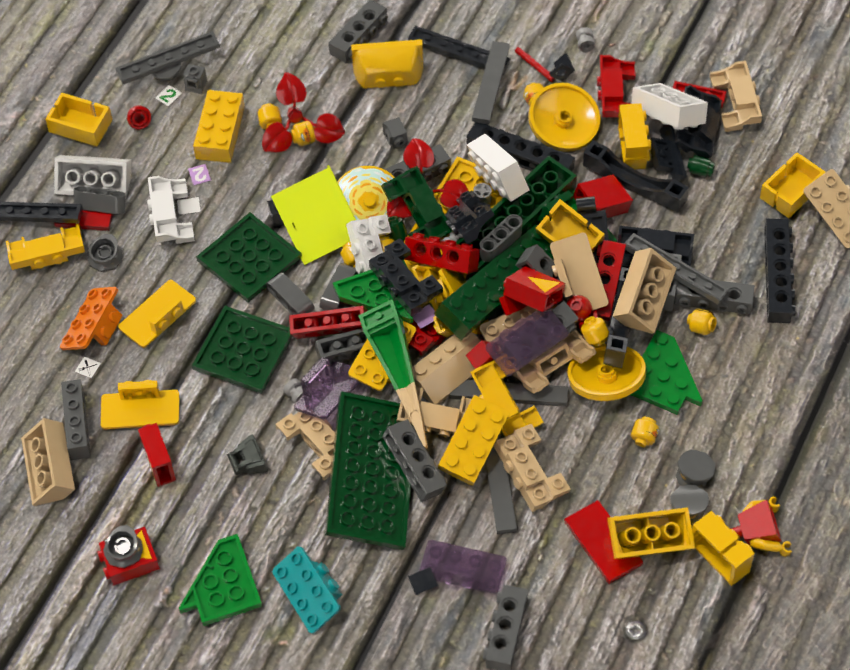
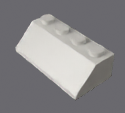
[54,155,131,198]

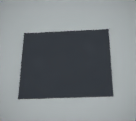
[408,567,438,595]

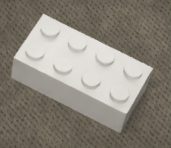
[631,83,708,130]
[467,134,529,202]

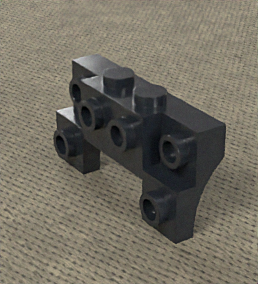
[674,85,722,159]
[445,190,494,244]
[617,225,694,268]
[369,239,443,317]

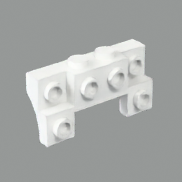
[147,176,195,244]
[346,214,391,274]

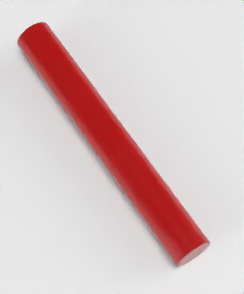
[514,47,556,82]

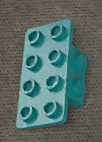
[272,546,342,633]

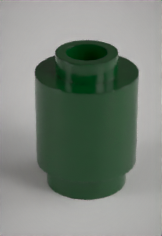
[687,155,715,177]
[388,216,408,242]

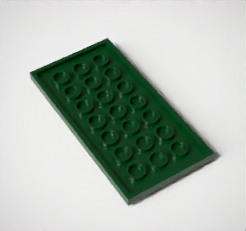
[325,391,411,550]

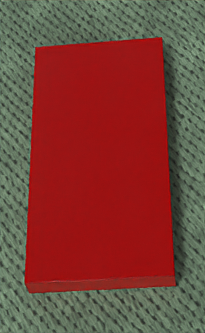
[564,500,643,584]

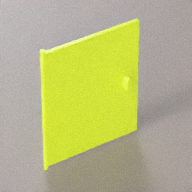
[271,165,356,265]

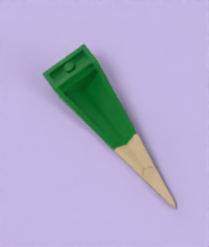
[358,299,428,448]

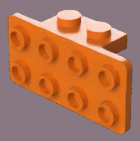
[60,287,123,350]

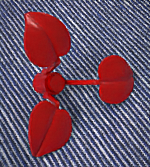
[262,72,345,152]
[387,138,469,218]

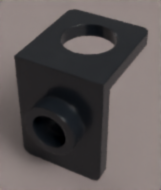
[549,53,575,81]

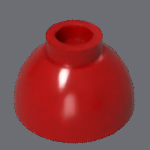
[127,105,152,130]
[566,295,592,322]

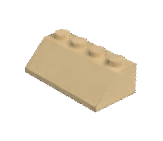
[613,248,676,334]
[412,332,480,404]
[21,418,75,506]

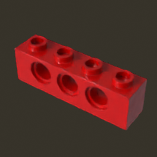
[404,233,480,274]
[596,240,626,321]
[289,306,368,339]

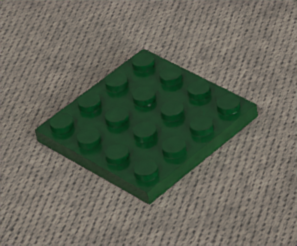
[196,212,302,303]
[192,306,292,394]

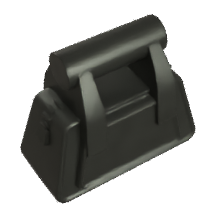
[227,434,268,475]

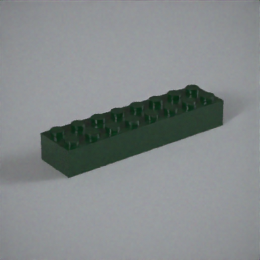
[456,156,577,276]
[434,225,554,341]

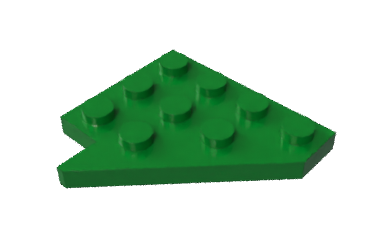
[333,259,413,324]
[630,330,703,415]
[179,534,262,626]

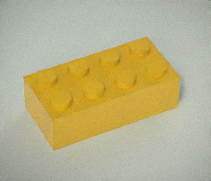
[193,90,245,163]
[437,395,510,486]

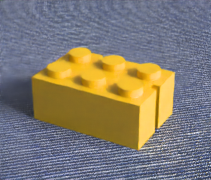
[45,93,113,147]
[618,103,651,170]
[760,152,826,218]
[536,199,605,253]
[692,511,754,586]

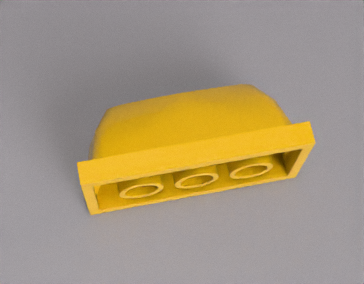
[351,39,423,88]
[607,507,695,559]

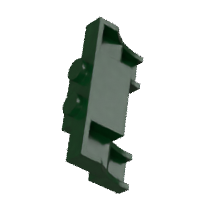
[381,166,452,239]

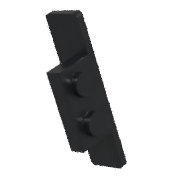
[650,124,687,183]

